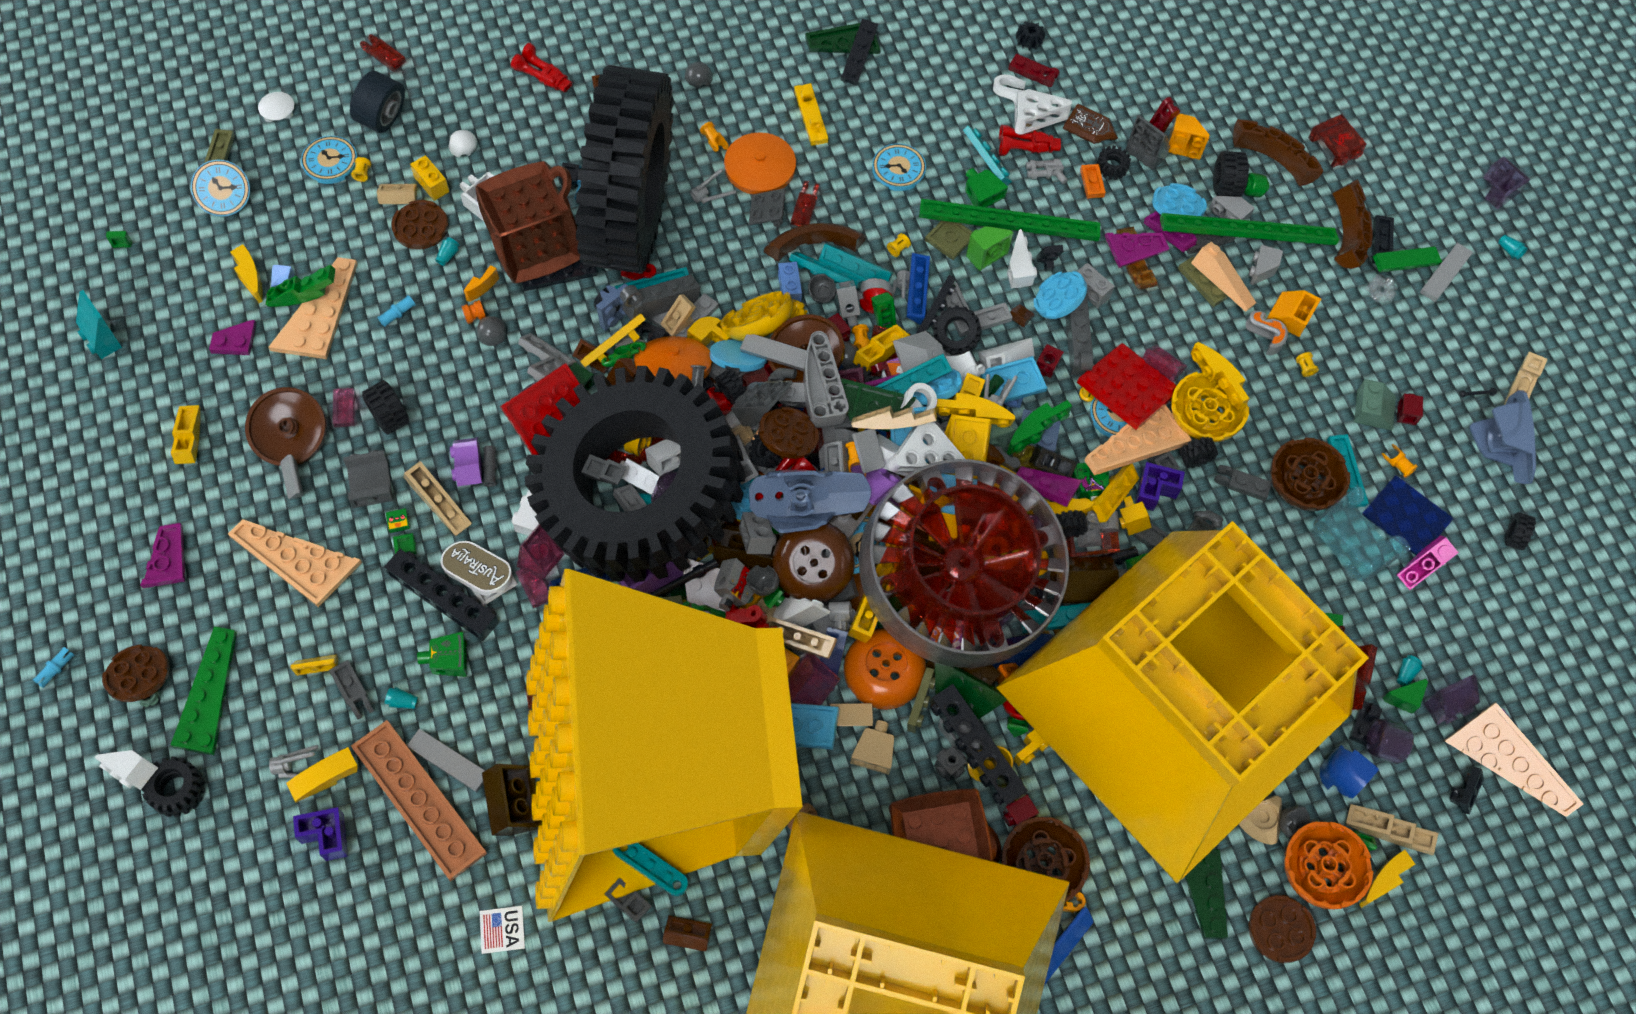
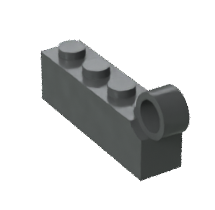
[620,274,701,320]
[1065,299,1093,375]

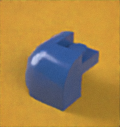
[1320,745,1379,799]

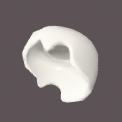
[449,130,478,157]

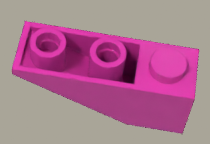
[1396,535,1459,590]

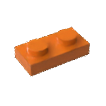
[1080,164,1106,199]

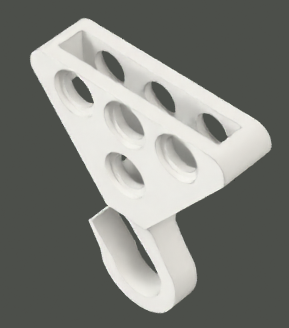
[993,75,1072,134]
[888,383,965,473]

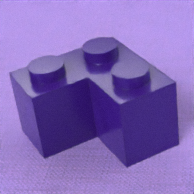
[1135,462,1185,511]
[293,807,348,861]

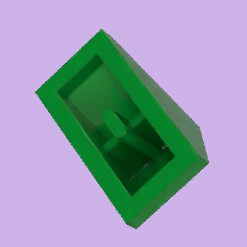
[1383,679,1428,714]

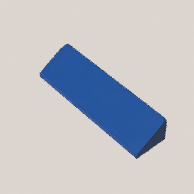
[906,253,930,325]
[1044,907,1093,985]

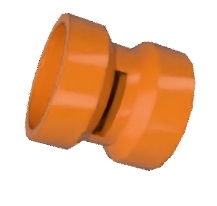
[461,300,486,324]

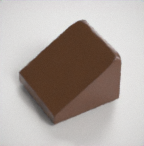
[1010,304,1035,328]

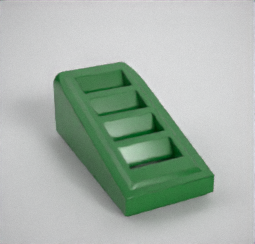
[871,292,897,334]

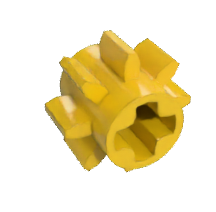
[789,299,808,319]

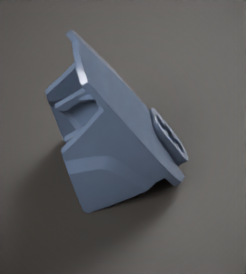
[1469,390,1536,484]

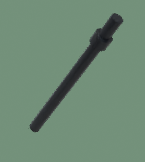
[649,558,719,597]

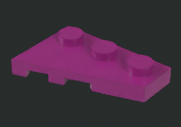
[1144,211,1197,252]
[1104,233,1169,268]
[1016,466,1082,507]
[140,523,185,588]

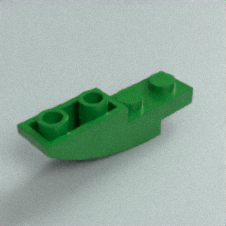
[265,265,335,307]
[1007,400,1072,455]

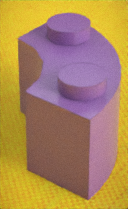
[450,437,482,486]

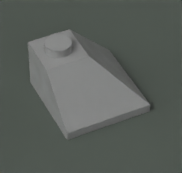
[892,331,947,373]

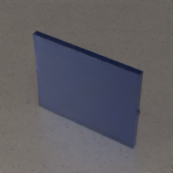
[1362,475,1454,555]

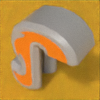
[1246,311,1288,355]

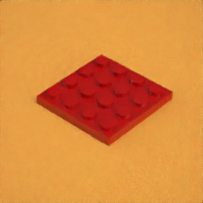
[1077,343,1177,430]
[499,363,580,455]

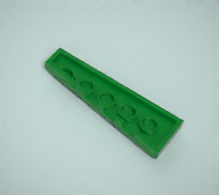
[170,626,237,756]

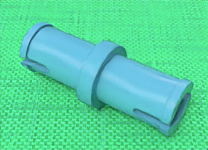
[377,295,416,327]
[32,647,75,688]

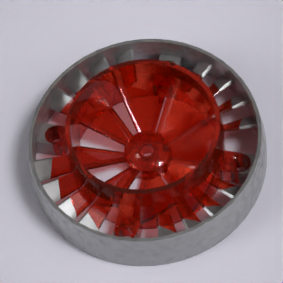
[859,459,1069,668]

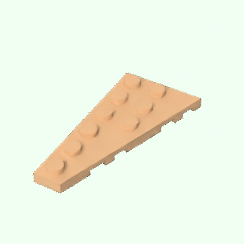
[269,257,358,360]
[1084,405,1192,475]
[228,519,362,607]
[1444,702,1583,817]

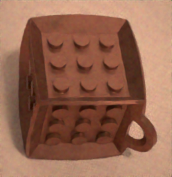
[475,161,580,283]
[888,788,1001,863]

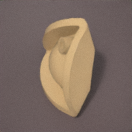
[1239,795,1282,845]

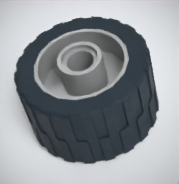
[349,70,405,133]

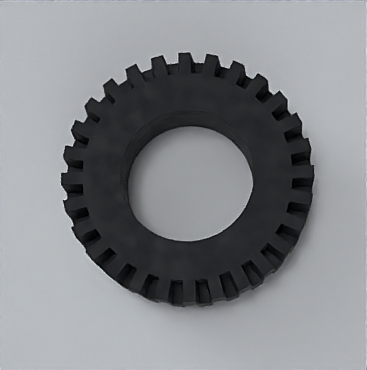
[575,65,673,274]
[525,366,745,583]

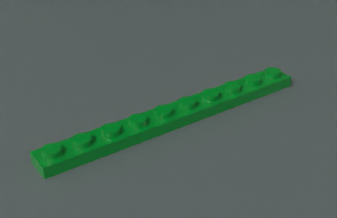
[919,199,1100,241]
[1160,213,1339,245]

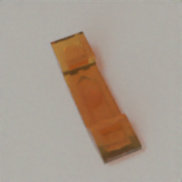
[1116,226,1158,290]

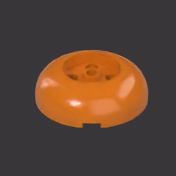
[843,628,926,710]
[1284,821,1373,910]

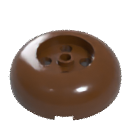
[1270,438,1350,511]
[772,523,855,602]
[1001,817,1090,902]

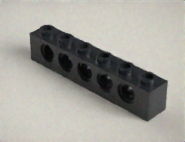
[384,549,499,642]
[930,684,1028,809]

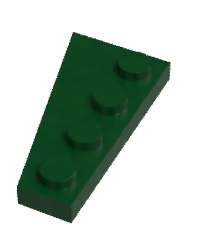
[805,23,881,54]
[1185,849,1228,939]

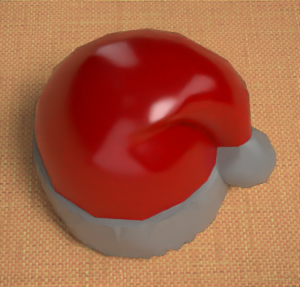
[857,278,893,314]

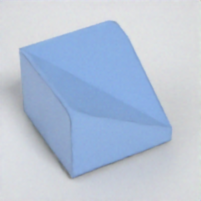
[271,265,294,287]

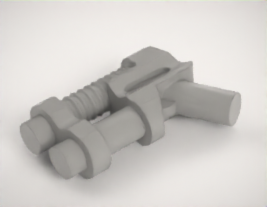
[1026,159,1068,184]

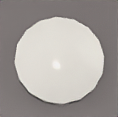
[258,92,295,122]

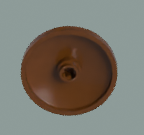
[768,314,845,383]
[245,387,327,466]

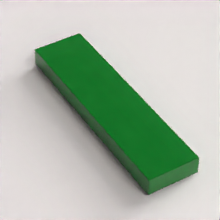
[1373,246,1442,273]

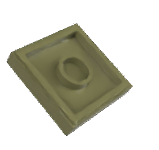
[925,221,972,260]

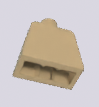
[850,720,894,775]

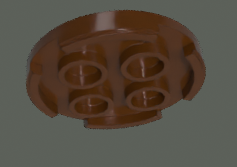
[391,200,448,249]
[758,407,819,459]
[102,644,170,702]
[1248,895,1316,963]

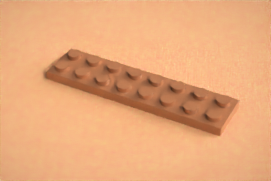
[351,720,487,882]

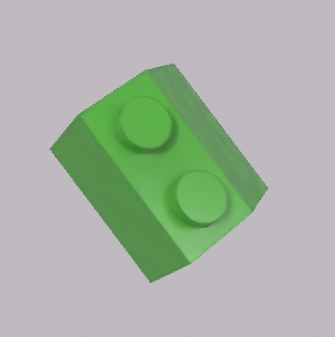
[966,226,1013,271]

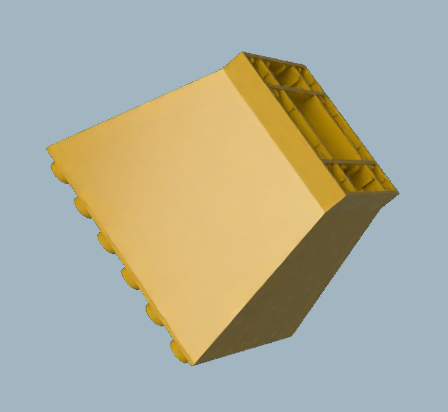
[996,521,1369,883]
[526,569,803,922]
[746,811,1070,1014]

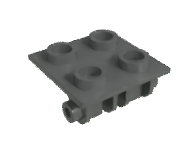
[749,188,786,227]

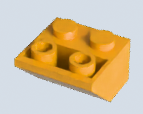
[1168,113,1210,160]
[1267,290,1321,337]

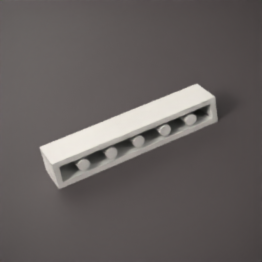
[645,411,759,476]

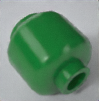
[1244,173,1269,198]

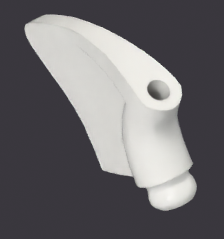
[945,351,986,381]

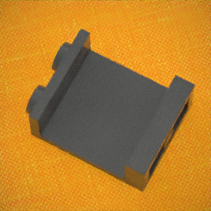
[343,450,393,509]

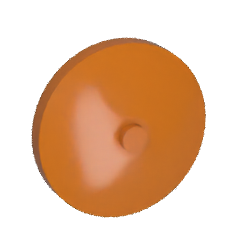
[724,132,796,194]
[634,336,712,381]

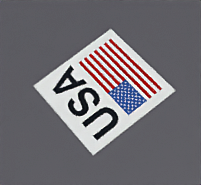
[480,906,525,954]

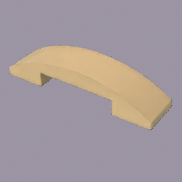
[1504,352,1548,405]

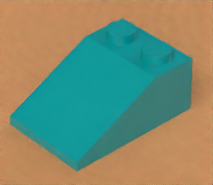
[76,290,122,359]

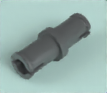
[482,446,498,487]

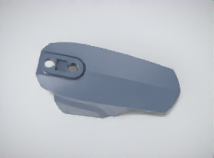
[749,470,871,533]

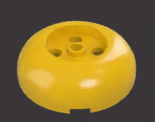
[720,291,793,341]
[1171,372,1249,442]

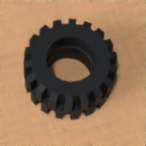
[1213,151,1249,197]
[933,305,982,355]
[362,380,409,434]
[141,756,205,817]

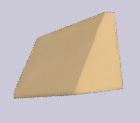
[377,184,417,204]
[830,703,873,726]

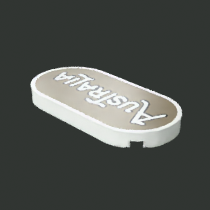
[441,541,513,596]

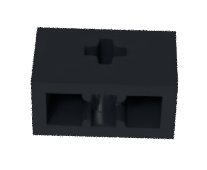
[1029,444,1078,478]

